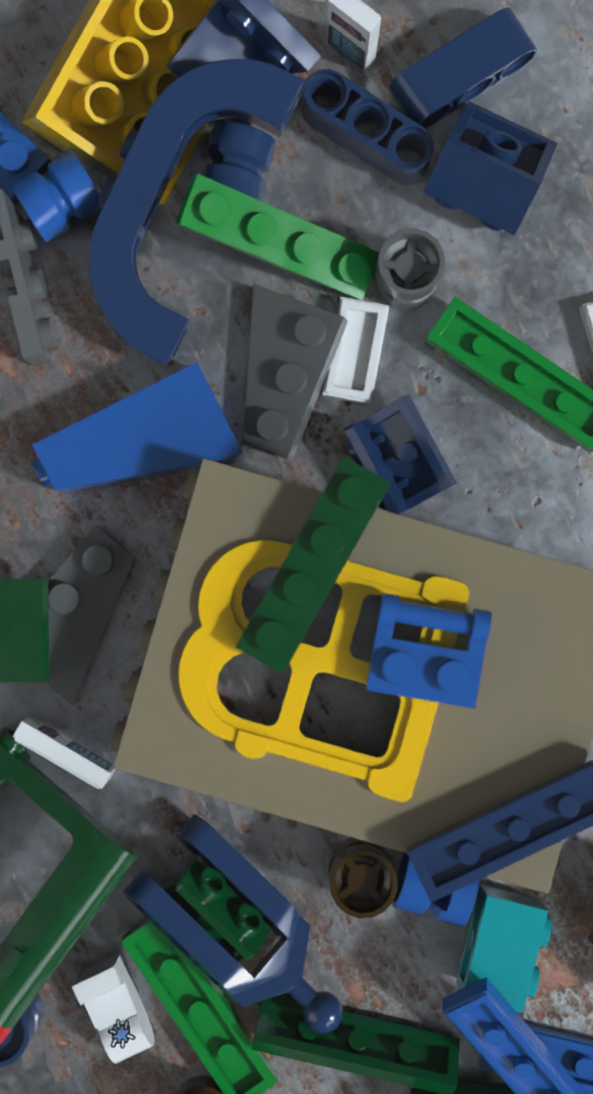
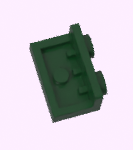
[163,856,272,962]

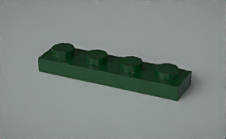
[236,456,391,674]
[251,996,460,1094]

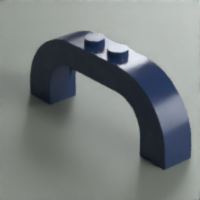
[89,59,304,366]

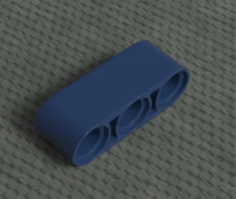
[389,7,538,129]
[303,69,434,185]

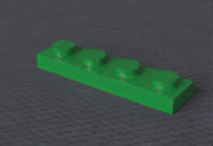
[175,173,380,300]
[425,296,593,453]
[120,919,278,1094]

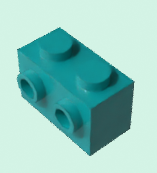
[456,883,552,1013]

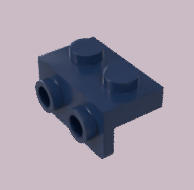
[344,395,457,515]

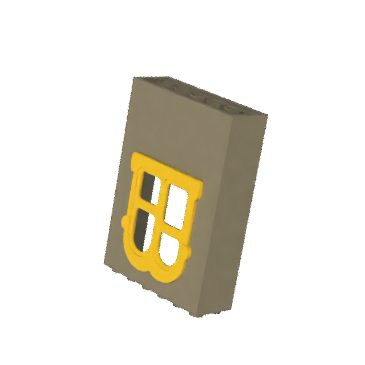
[109,458,593,894]

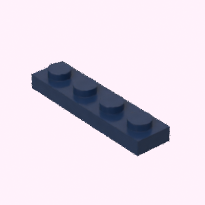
[406,759,593,902]

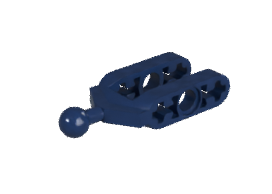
[123,814,343,1034]

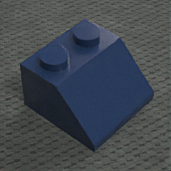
[423,101,558,236]

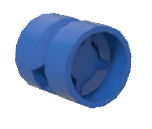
[10,148,103,243]
[392,853,479,927]

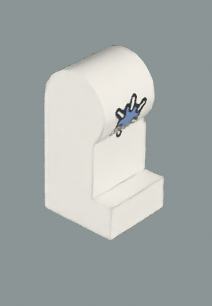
[72,952,155,1064]

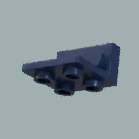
[167,0,321,126]

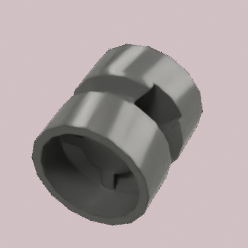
[374,228,445,310]

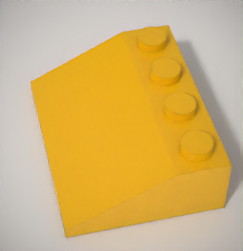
[21,0,216,205]

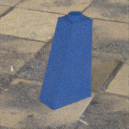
[32,362,245,494]

